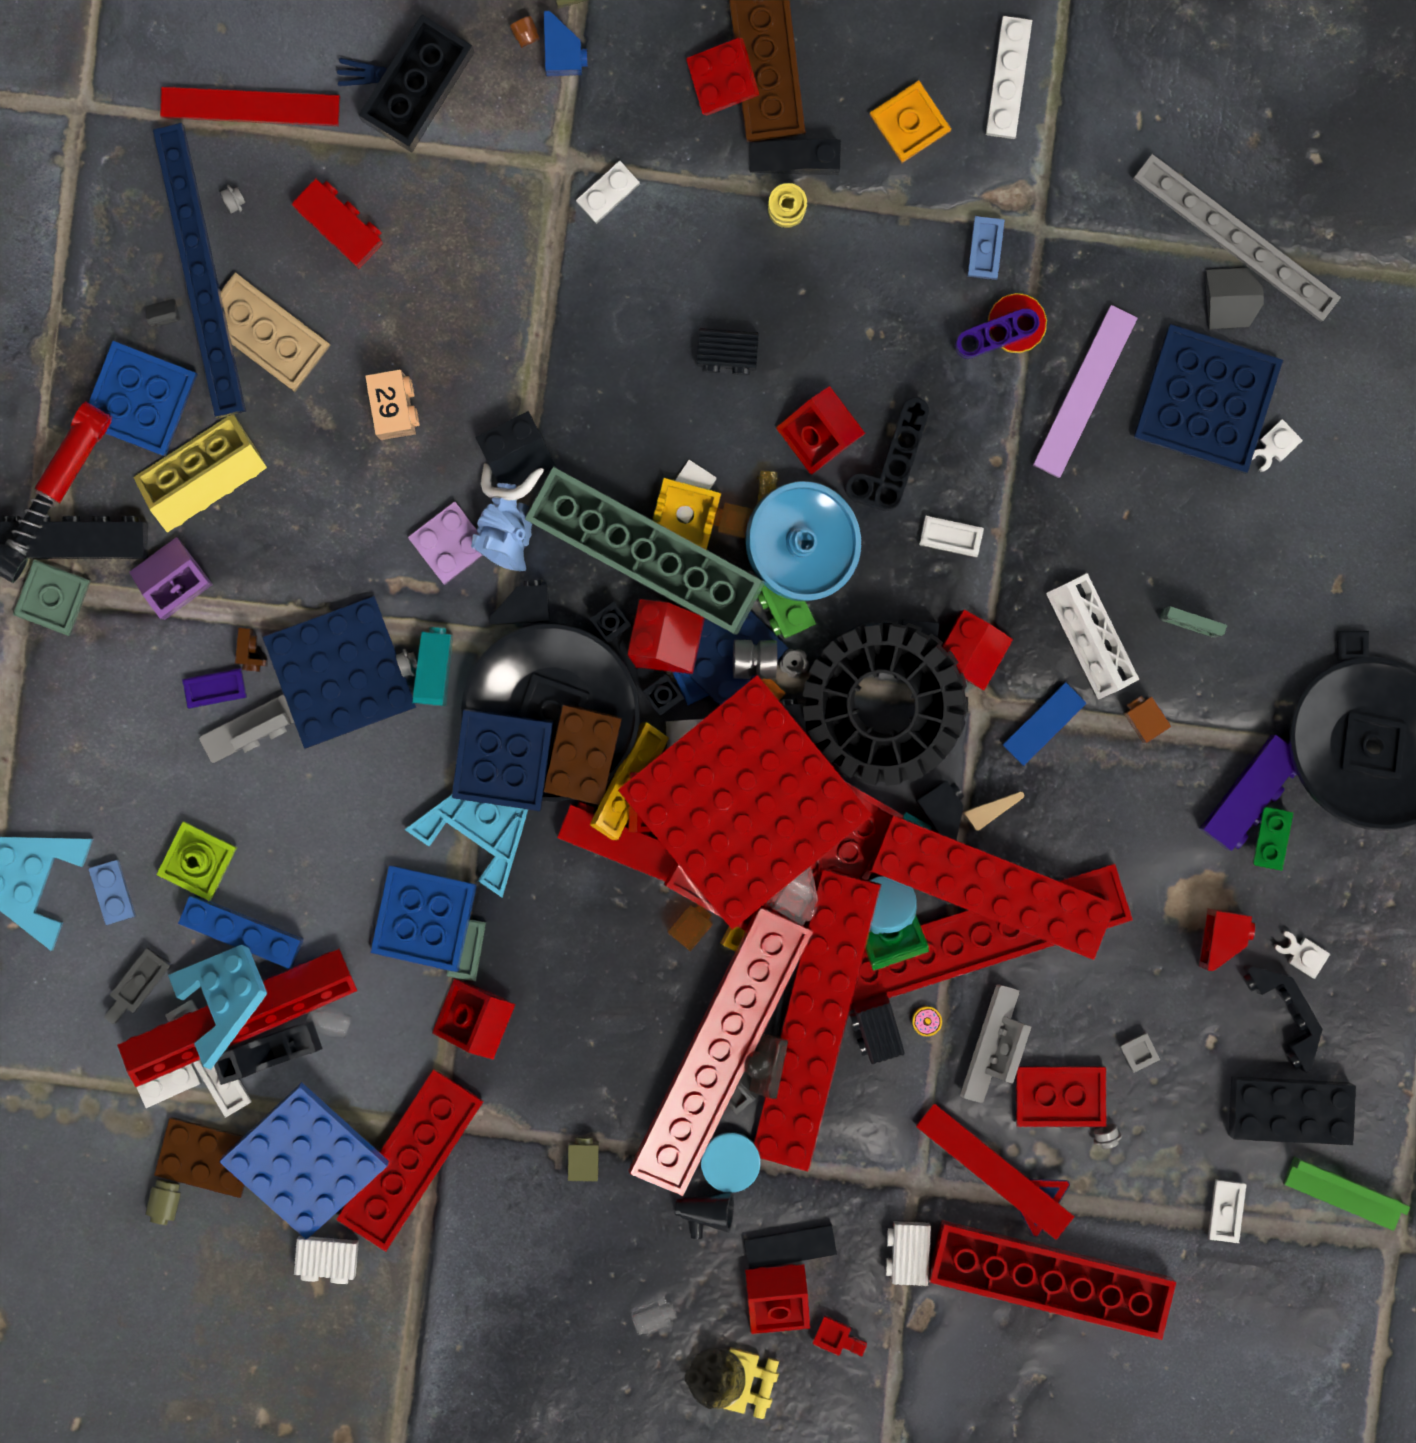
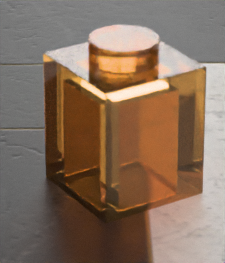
[713,503,754,540]
[668,904,713,951]

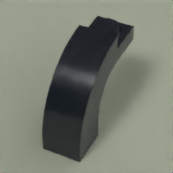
[214,1021,323,1085]

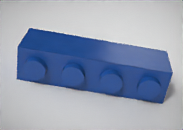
[178,895,304,968]

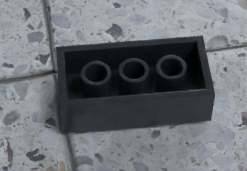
[359,14,475,153]
[1228,1076,1356,1145]

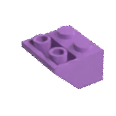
[129,537,213,620]

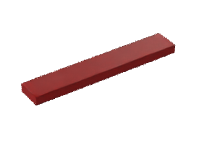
[160,87,341,127]
[916,1103,1075,1240]

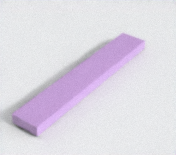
[1033,305,1138,478]

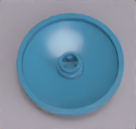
[746,482,861,601]

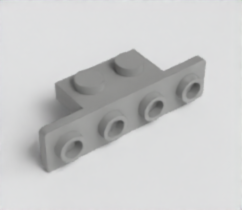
[199,694,294,763]
[960,984,1031,1103]

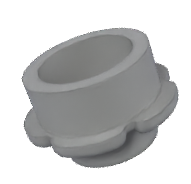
[220,185,245,214]
[396,649,418,677]
[780,649,809,678]
[1093,1124,1122,1149]

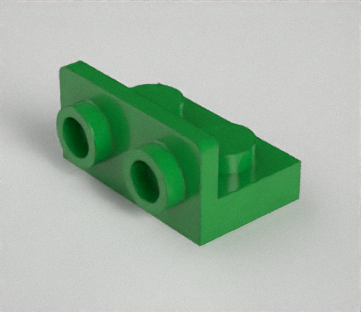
[1253,807,1294,871]

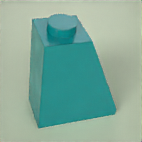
[412,627,453,706]

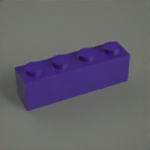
[1199,735,1297,851]

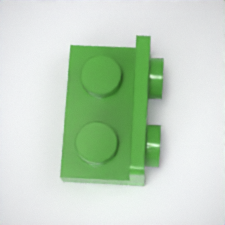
[758,585,816,639]

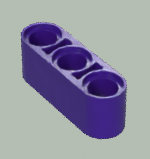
[955,308,1040,359]

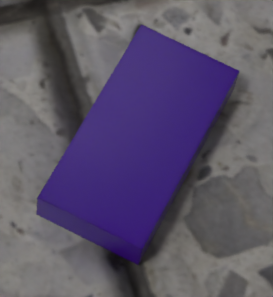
[182,668,247,709]

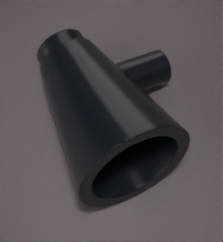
[675,1192,734,1239]

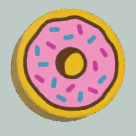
[912,1006,942,1036]

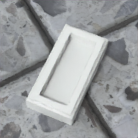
[919,516,984,558]

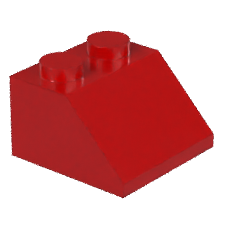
[776,386,866,475]
[627,599,705,674]
[941,609,1013,691]
[1199,908,1255,971]
[432,978,516,1060]
[745,1264,810,1334]

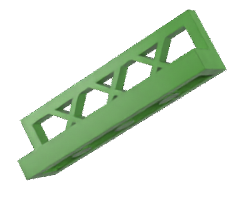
[1283,1156,1410,1231]

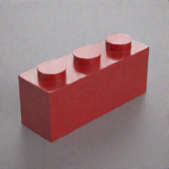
[291,178,383,269]

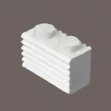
[886,1221,931,1286]
[294,1236,359,1284]

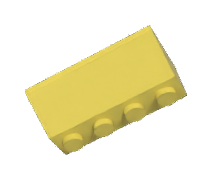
[133,415,267,532]

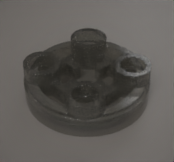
[684,1348,746,1409]

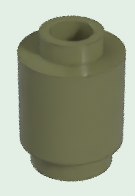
[145,1180,181,1225]

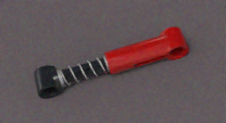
[0,401,112,583]

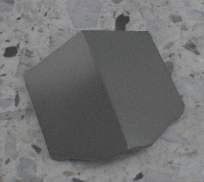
[1205,268,1264,330]

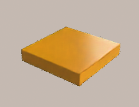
[869,80,952,163]

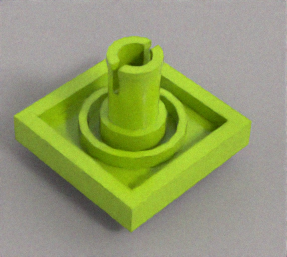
[156,821,238,901]

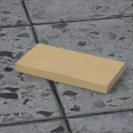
[220,273,331,392]

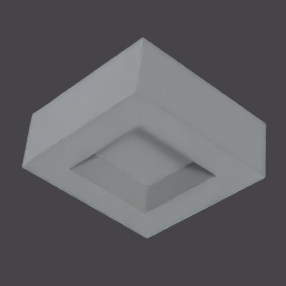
[1119,1032,1160,1073]

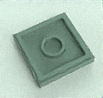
[13,560,91,636]
[1159,606,1227,638]

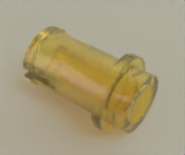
[756,471,780,504]

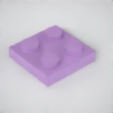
[408,502,483,585]

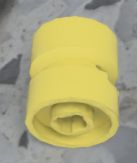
[768,183,807,228]

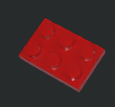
[1016,1066,1106,1127]

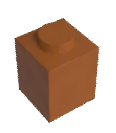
[1123,695,1171,743]

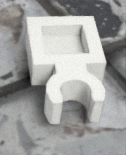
[1252,419,1303,472]
[1273,931,1330,979]

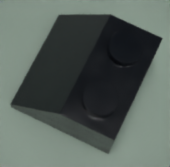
[475,411,556,487]

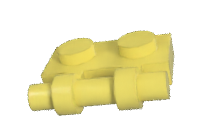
[715,1347,779,1419]

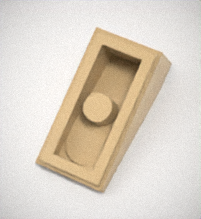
[962,791,1024,831]

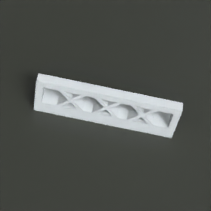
[1046,573,1139,700]

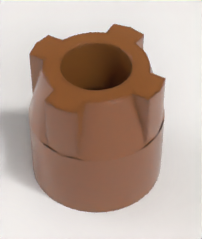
[510,16,540,48]

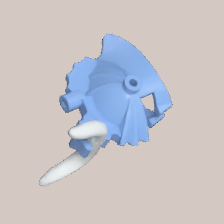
[471,463,544,571]

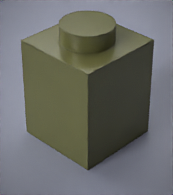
[568,1137,599,1181]

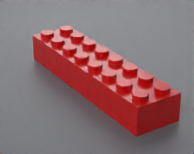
[869,815,1116,960]
[928,1220,1177,1340]

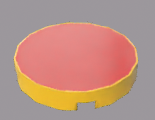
[988,293,1047,353]

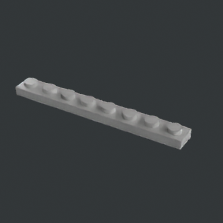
[1133,154,1341,322]

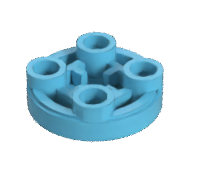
[870,876,917,935]
[701,1132,760,1193]

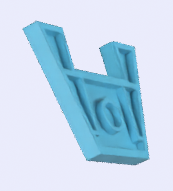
[405,795,528,897]
[0,837,93,951]
[168,945,267,1070]

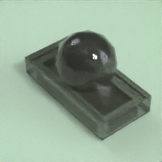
[744,1033,788,1099]

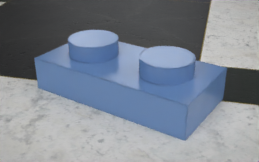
[967,216,1005,280]
[89,859,136,925]

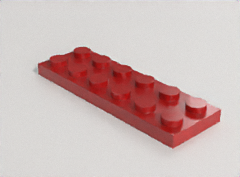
[336,1069,484,1252]

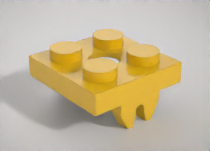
[653,478,721,550]

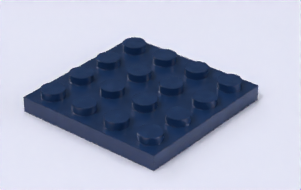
[1133,324,1283,474]
[262,596,416,749]

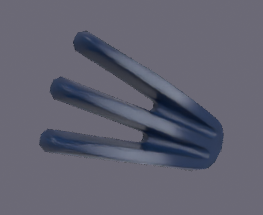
[337,58,387,86]

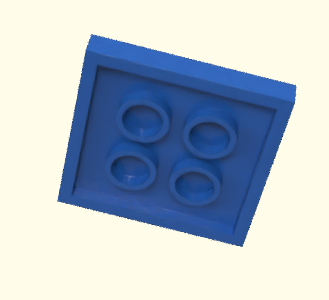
[89,341,198,457]
[370,865,477,972]

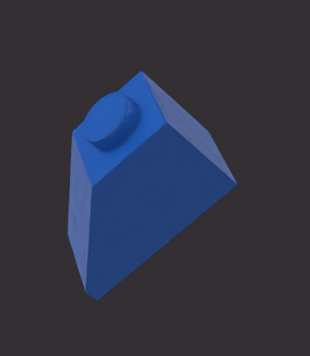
[544,11,588,76]

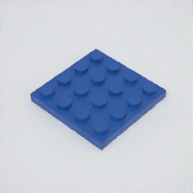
[219,1082,389,1239]

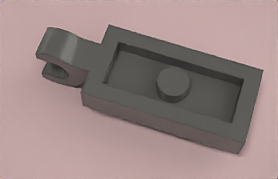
[104,948,171,1024]

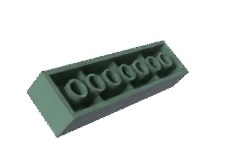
[525,467,765,635]

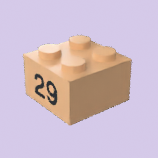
[365,370,420,440]

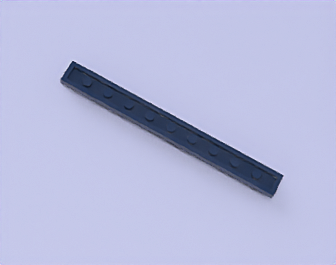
[153,123,246,419]

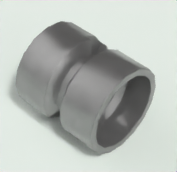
[733,640,777,679]

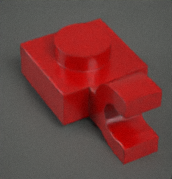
[812,1315,867,1357]

